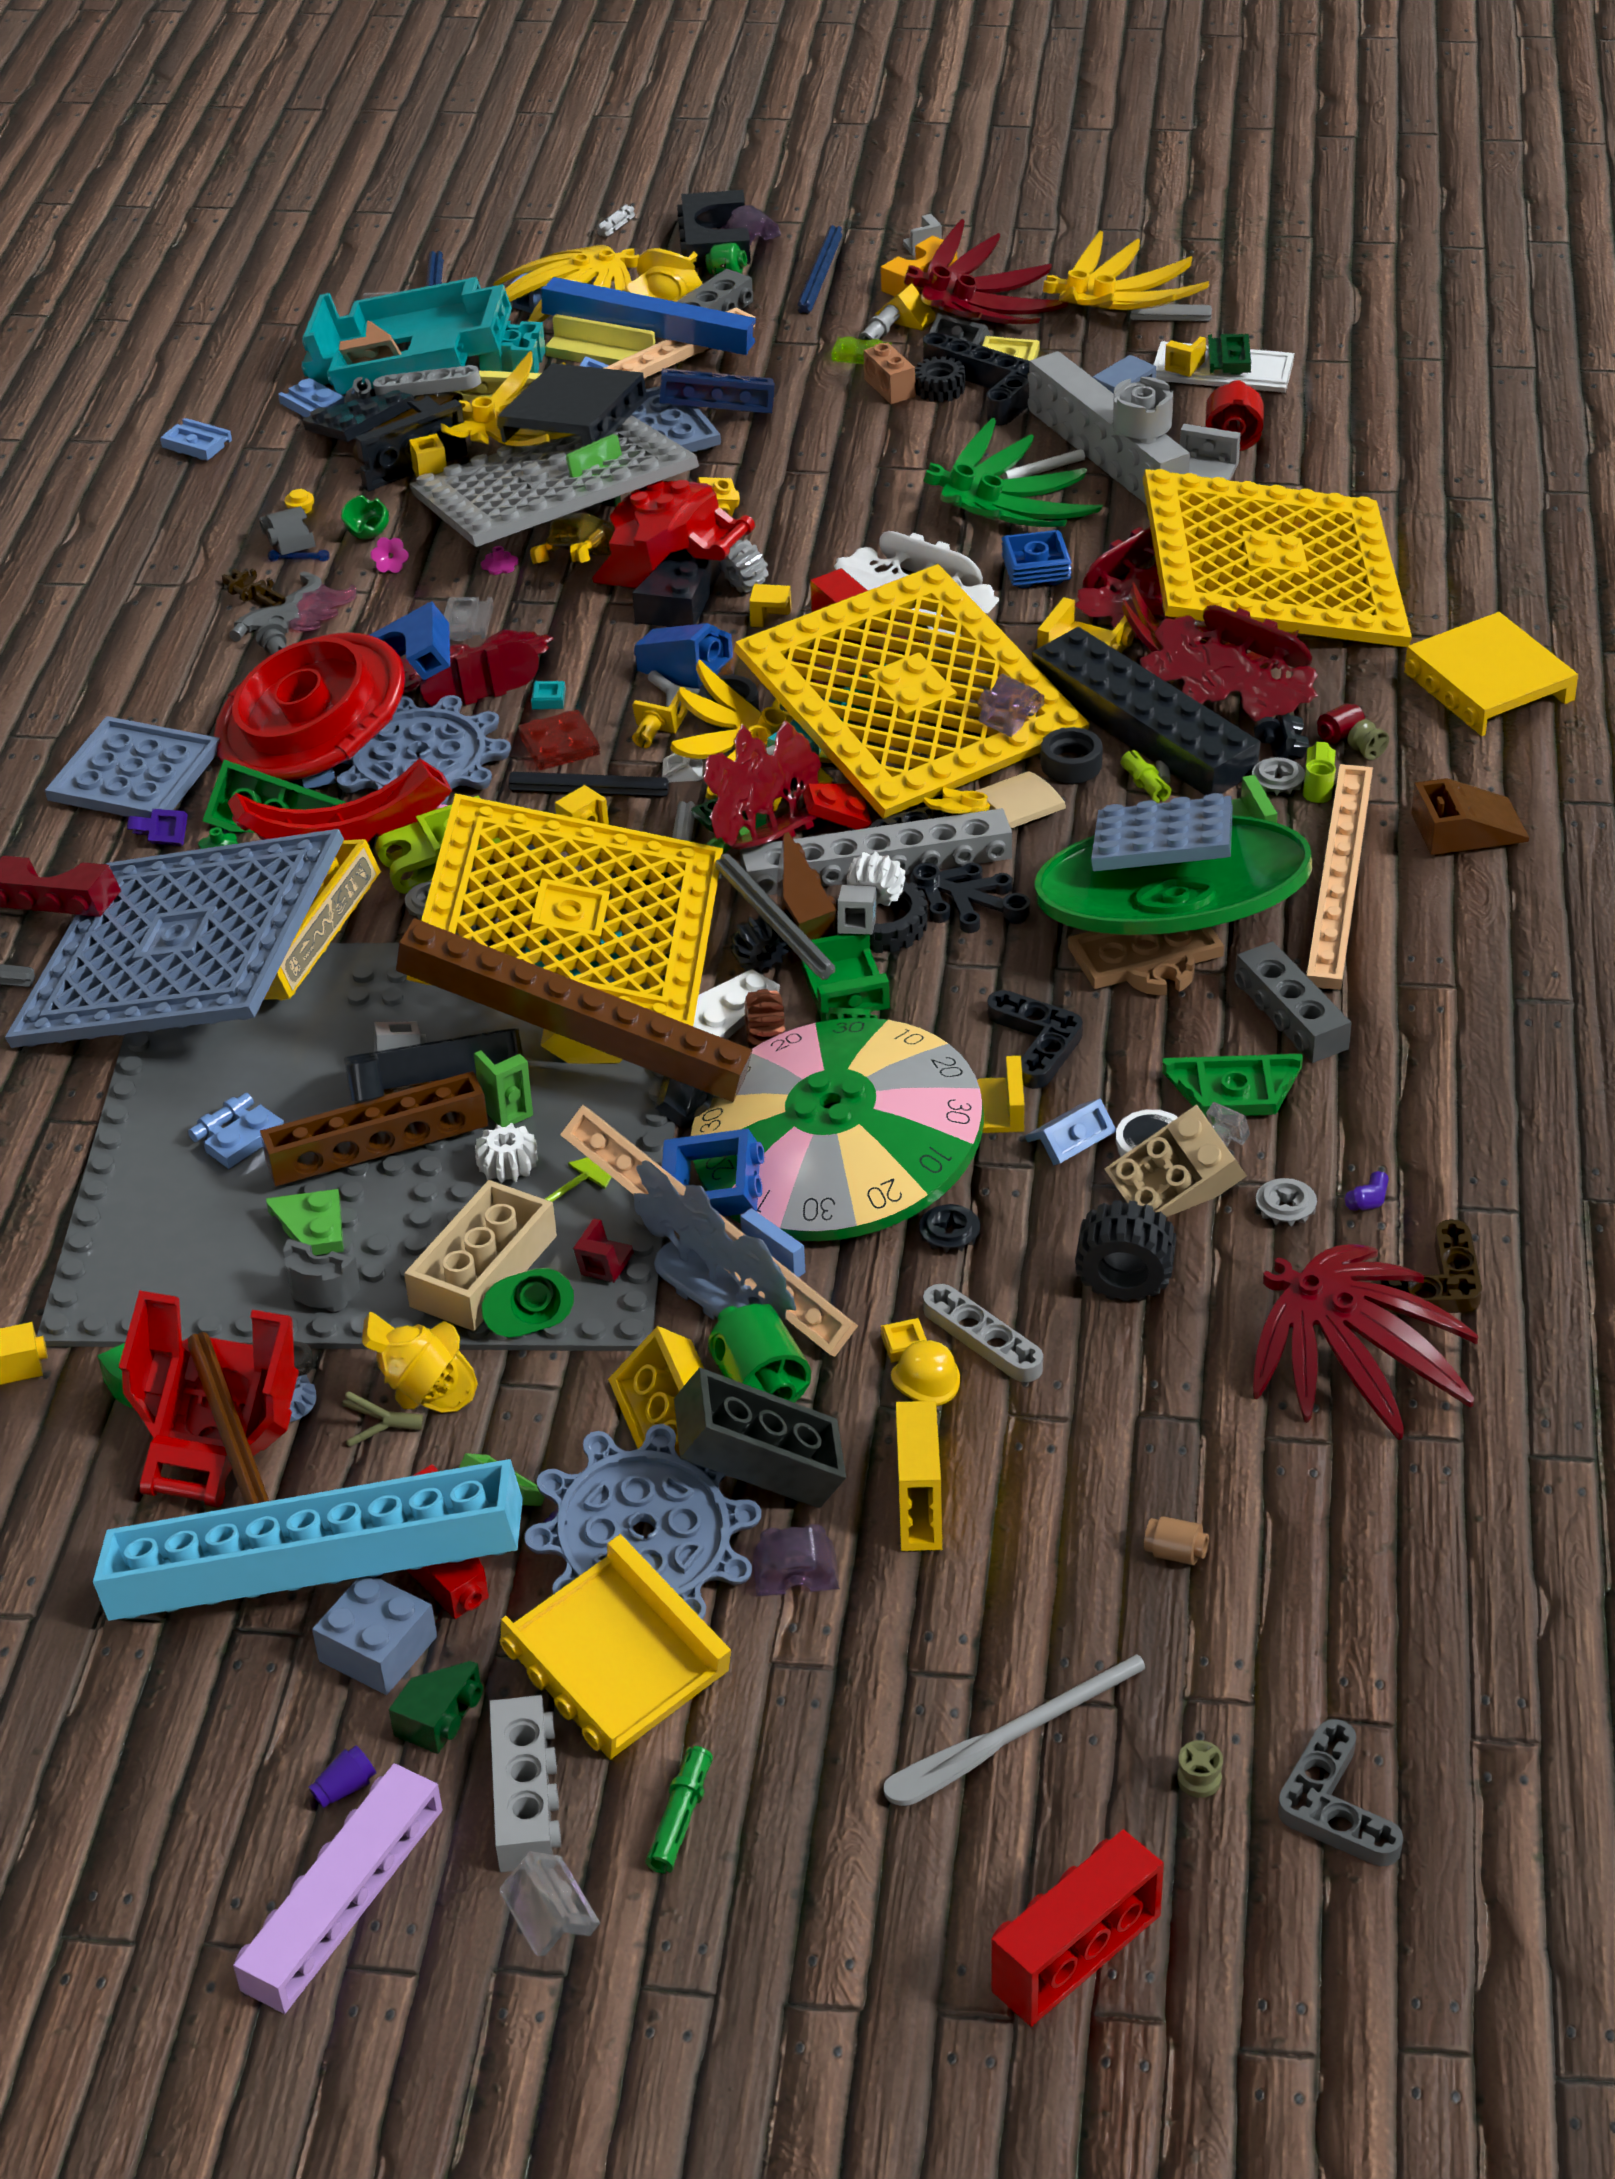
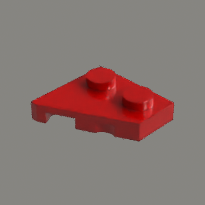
[802,783,872,830]

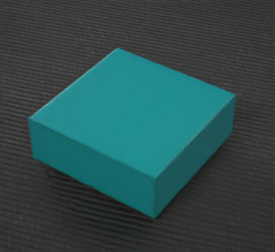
[531,681,566,709]

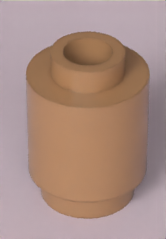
[1144,1516,1209,1565]

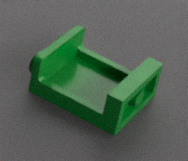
[801,934,890,1018]

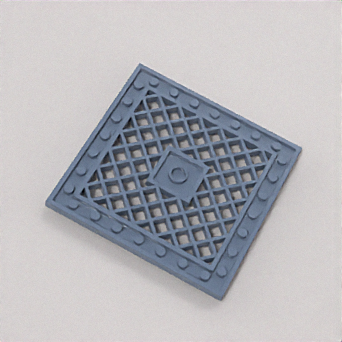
[5,829,344,1048]

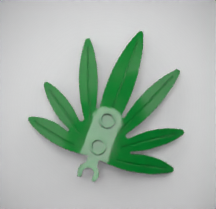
[923,418,1103,527]

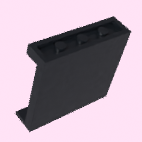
[497,363,647,447]

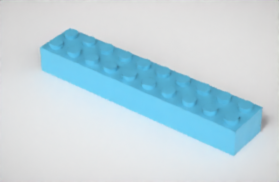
[93,1459,523,1621]

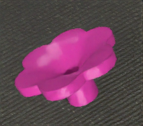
[371,537,409,573]
[481,546,519,575]

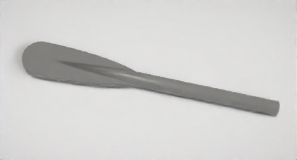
[884,1654,1145,1806]

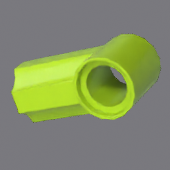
[1303,742,1336,803]

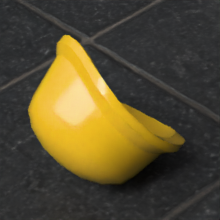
[891,1340,960,1406]

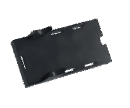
[355,394,468,492]

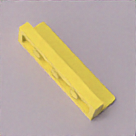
[545,314,655,365]

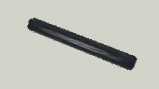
[509,771,669,797]

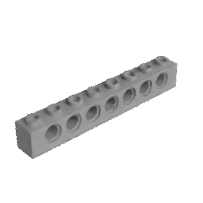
[740,808,1012,895]

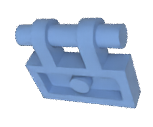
[188,1093,284,1169]

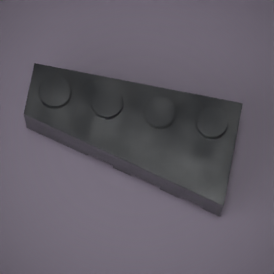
[632,548,721,627]

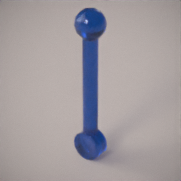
[267,550,330,562]

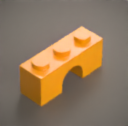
[881,235,957,296]

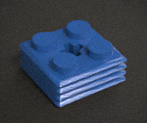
[1002,530,1072,588]

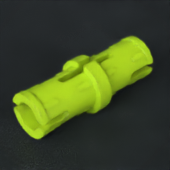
[1121,750,1171,803]

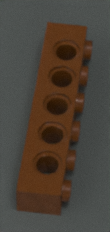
[260,1071,488,1187]

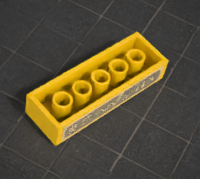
[264,839,381,1000]

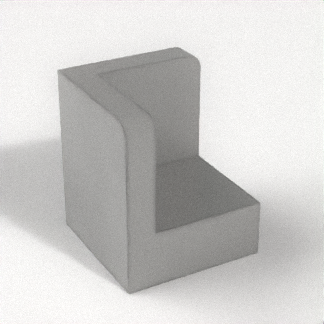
[903,214,942,256]

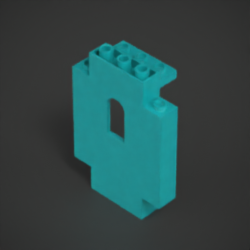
[302,277,512,395]

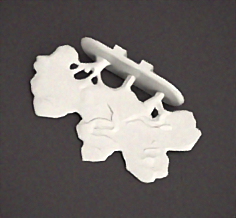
[834,531,999,636]

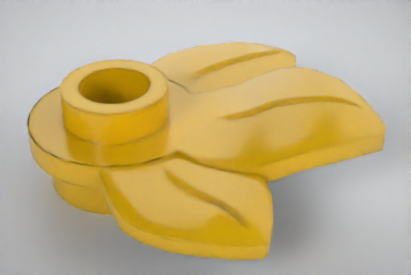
[923,787,990,814]

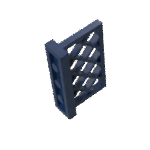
[659,368,775,413]

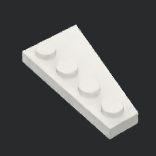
[693,969,780,1039]

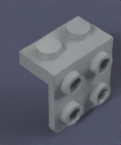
[1180,424,1241,480]

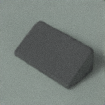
[929,313,991,346]

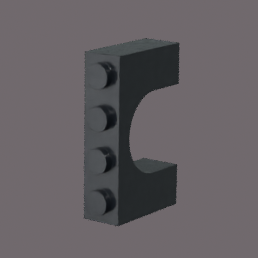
[677,190,751,268]

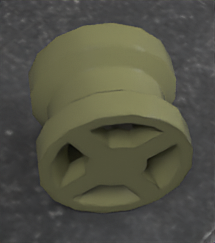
[1347,719,1389,760]
[1177,1740,1223,1798]

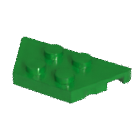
[1162,1054,1303,1117]

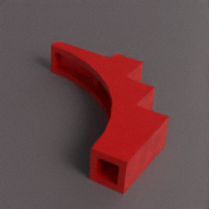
[228,758,452,847]

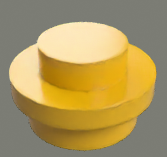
[285,489,314,514]

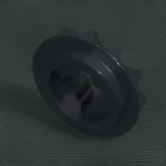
[919,1204,980,1253]

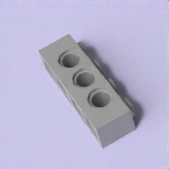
[490,1695,561,1872]

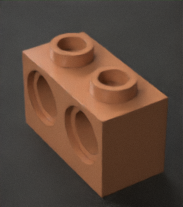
[864,343,916,404]

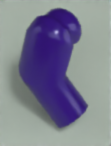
[1345,1171,1389,1211]

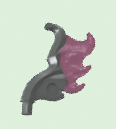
[229,572,357,641]

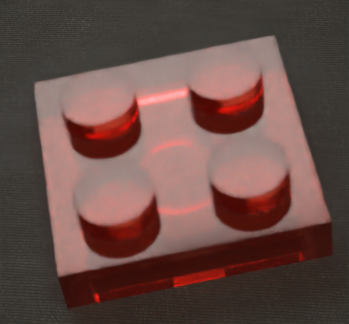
[518,710,600,770]

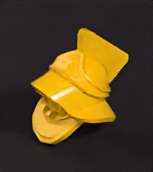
[625,248,703,302]
[362,1312,478,1413]

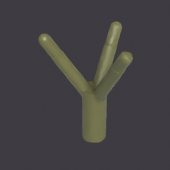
[342,1392,423,1447]

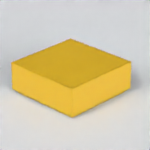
[881,1318,927,1363]

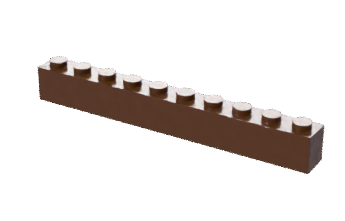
[396,918,753,1102]

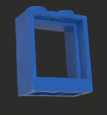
[662,1129,765,1217]

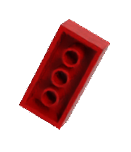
[991,1829,1164,2027]

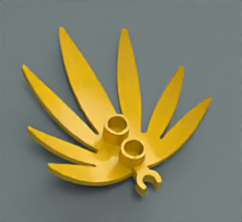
[1043,230,1209,310]
[493,245,639,322]
[441,351,575,446]
[670,659,833,811]

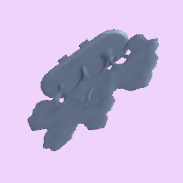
[634,1160,796,1320]

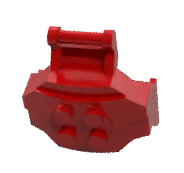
[592,480,755,588]
[118,1290,299,1508]

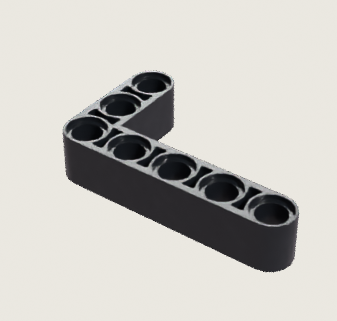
[923,332,1029,426]
[344,1028,523,1101]

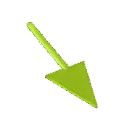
[545,1157,612,1202]

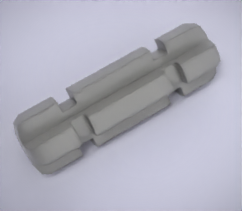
[597,204,635,238]

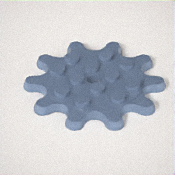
[337,695,511,805]
[525,1424,761,1620]

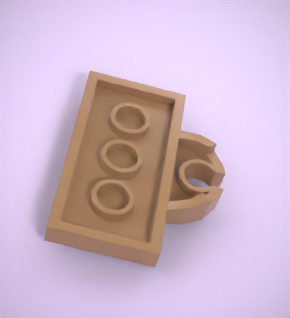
[1068,927,1224,995]

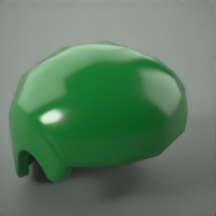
[341,495,389,539]

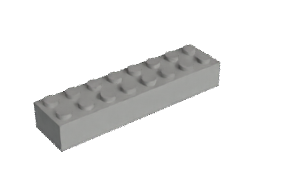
[1027,351,1190,505]

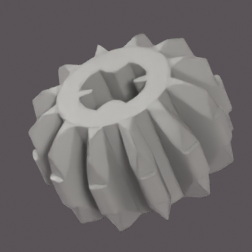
[720,539,769,593]

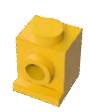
[555,785,609,825]

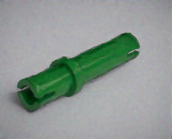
[645,1746,713,1874]

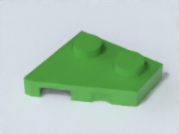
[266,1189,344,1255]

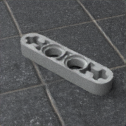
[373,365,481,396]
[923,1284,1043,1382]

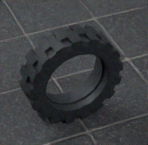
[836,882,927,953]

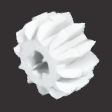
[846,851,905,906]
[475,1122,538,1184]

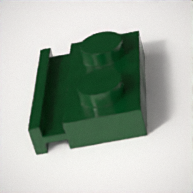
[1208,334,1251,375]

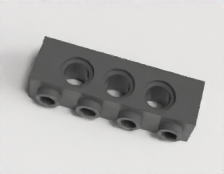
[661,269,753,340]
[1234,941,1351,1063]

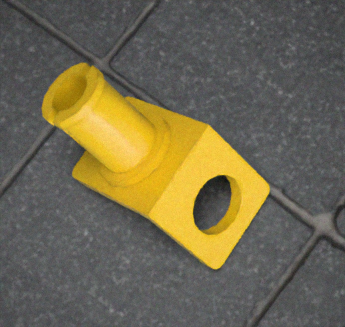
[632,687,689,748]

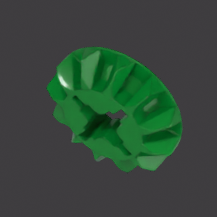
[821,1008,878,1022]

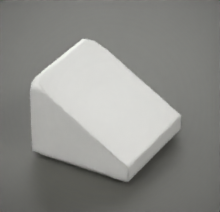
[662,753,703,782]

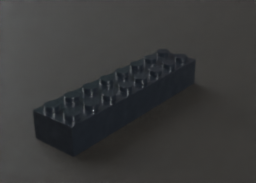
[1032,626,1260,796]

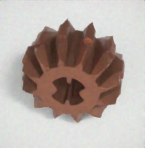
[744,989,785,1049]

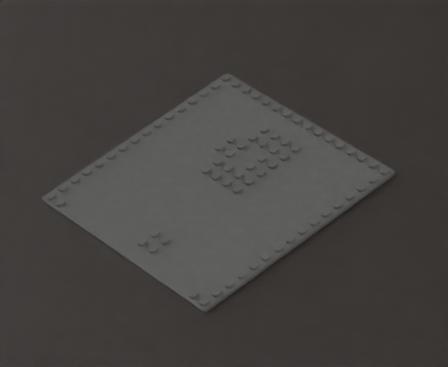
[37,943,676,1351]

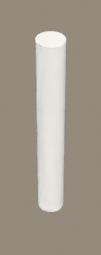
[1003,449,1085,479]

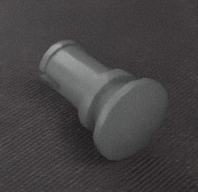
[344,377,371,403]
[255,622,287,655]

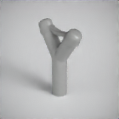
[648,670,700,711]

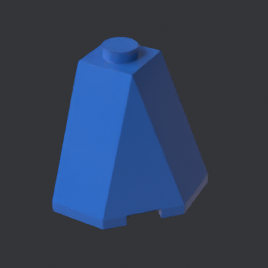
[634,623,733,689]

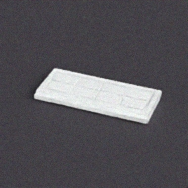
[1154,341,1294,393]

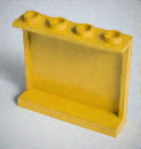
[1404,612,1578,736]
[499,1534,731,1760]

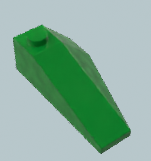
[202,760,347,833]

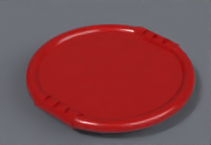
[214,632,405,782]

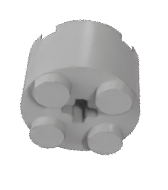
[1113,377,1173,444]

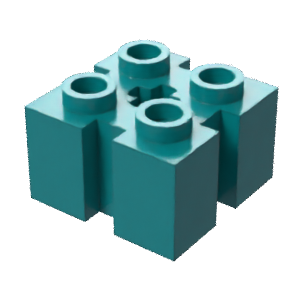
[478,321,546,373]

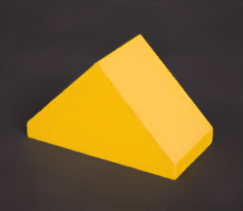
[875,284,936,331]

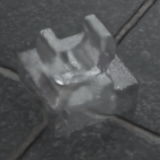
[1206,1102,1250,1147]

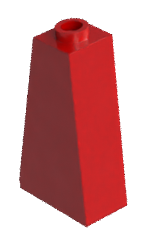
[406,1464,489,1619]

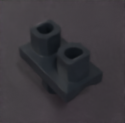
[1253,713,1309,759]

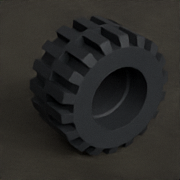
[1075,1200,1176,1302]

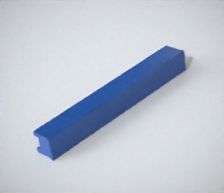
[541,277,756,356]

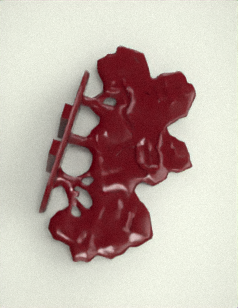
[1075,527,1205,638]
[1140,605,1318,722]
[401,629,554,706]
[704,720,822,849]

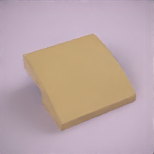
[976,771,1066,828]

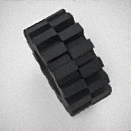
[915,356,965,403]

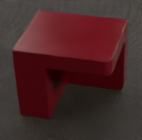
[573,1218,634,1283]

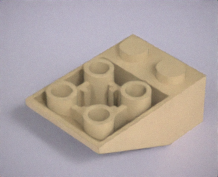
[1104,1105,1247,1217]

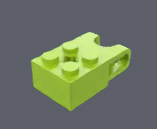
[375,795,501,894]

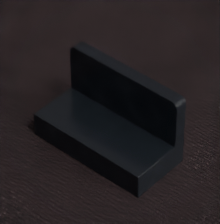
[655,1076,713,1128]

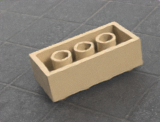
[404,1180,557,1331]

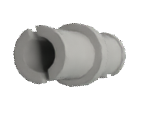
[858,305,900,348]

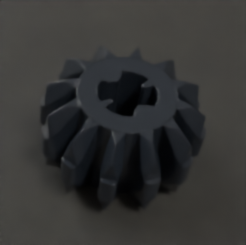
[730,915,790,973]

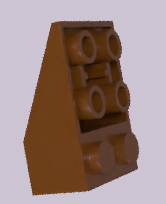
[1411,778,1529,855]
[777,832,837,963]

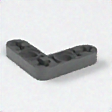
[1278,1719,1403,1866]

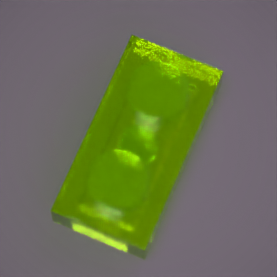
[832,336,892,364]

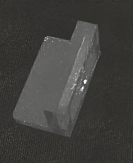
[500,1851,600,1956]

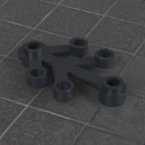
[910,863,1030,933]

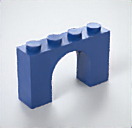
[370,601,450,680]

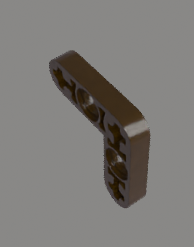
[1370,1219,1482,1315]

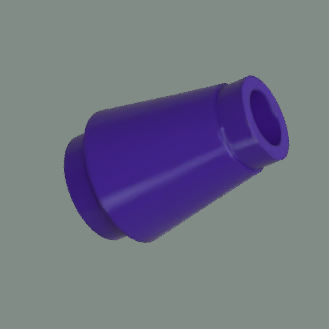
[308,1745,377,1808]

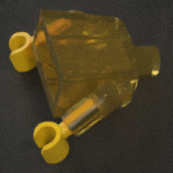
[530,513,615,564]

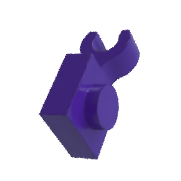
[127,809,188,846]

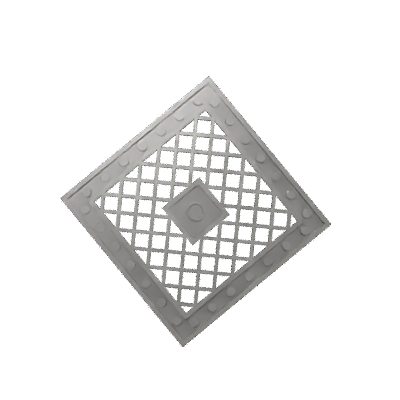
[410,415,699,547]

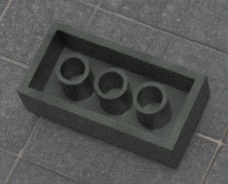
[674,1367,846,1509]

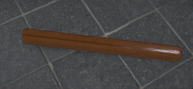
[188,1332,269,1505]

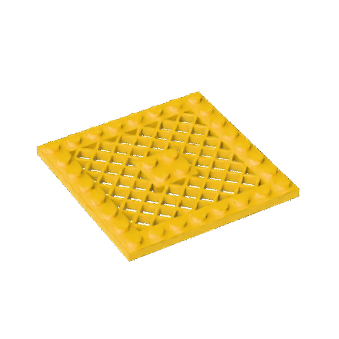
[1142,469,1412,647]
[734,564,1090,819]
[407,793,723,1026]

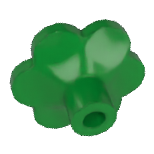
[198,827,238,849]

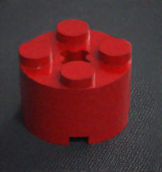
[1205,380,1264,451]

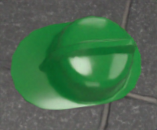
[482,1268,574,1337]

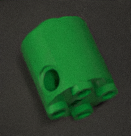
[708,1304,812,1403]

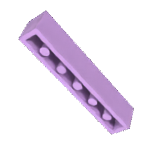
[233,1763,442,2014]

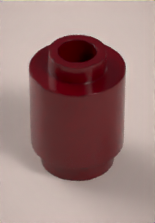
[1317,704,1365,744]

